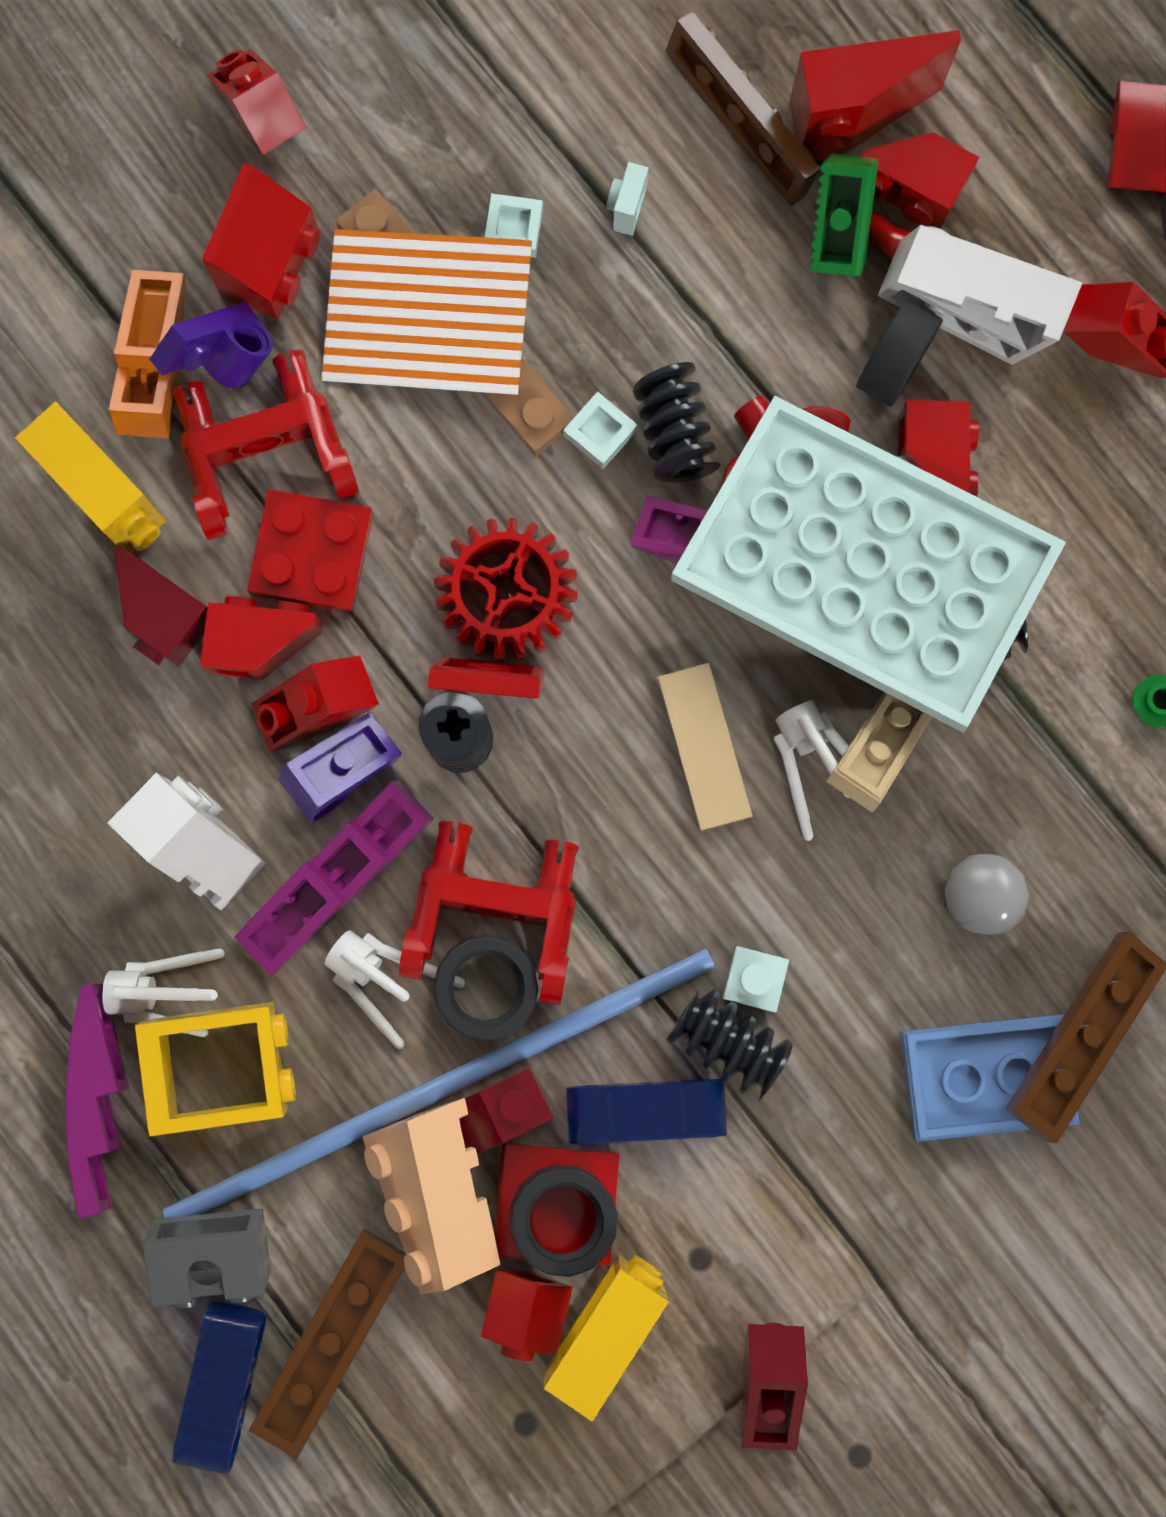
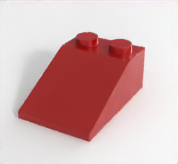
[790,30,961,160]

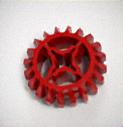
[434,517,578,661]

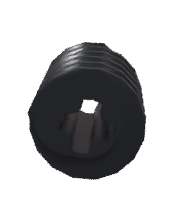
[633,362,721,482]
[418,691,494,773]
[666,989,793,1101]

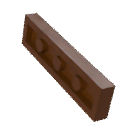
[665,11,820,206]
[1005,931,1166,1143]
[248,1228,406,1459]

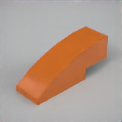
[109,270,185,439]

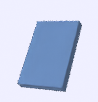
[900,1014,1080,1142]

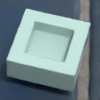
[606,162,649,236]
[485,193,543,258]
[563,391,638,469]
[722,946,789,1013]

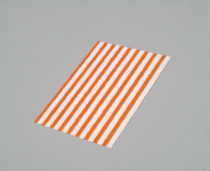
[321,229,532,395]

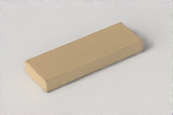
[657,663,753,832]
[826,692,932,813]

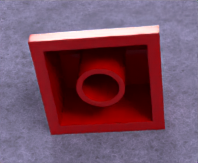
[202,163,321,320]

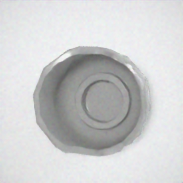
[944,854,1030,935]

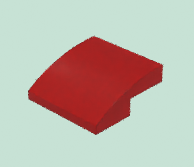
[1106,81,1166,193]
[494,1143,620,1265]

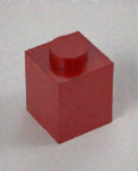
[481,1269,573,1361]

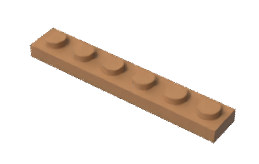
[335,188,574,457]

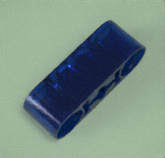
[566,1079,728,1144]
[172,1299,267,1475]

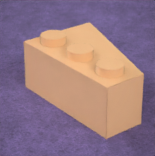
[362,1098,501,1295]

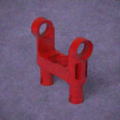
[172,350,360,541]
[399,821,579,1005]

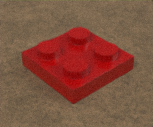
[247,489,374,614]

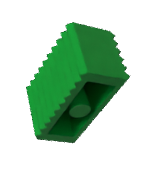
[809,154,879,276]

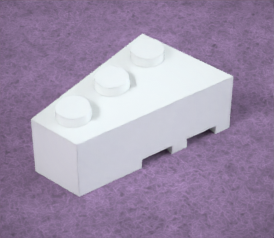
[878,225,1082,365]
[108,773,266,910]

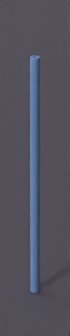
[163,948,715,1218]

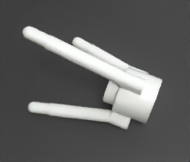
[773,700,850,841]
[324,930,465,1049]
[102,948,225,1037]

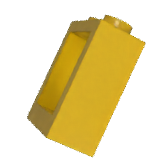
[15,401,166,553]
[135,1002,296,1137]
[544,1254,669,1422]

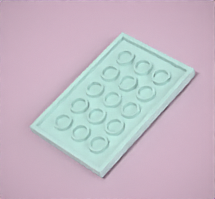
[671,396,1066,733]

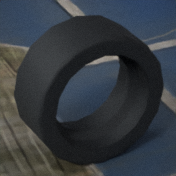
[856,299,943,407]
[433,935,539,1041]
[509,1164,618,1277]

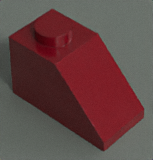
[114,545,208,667]
[459,1066,554,1154]
[741,1322,808,1450]

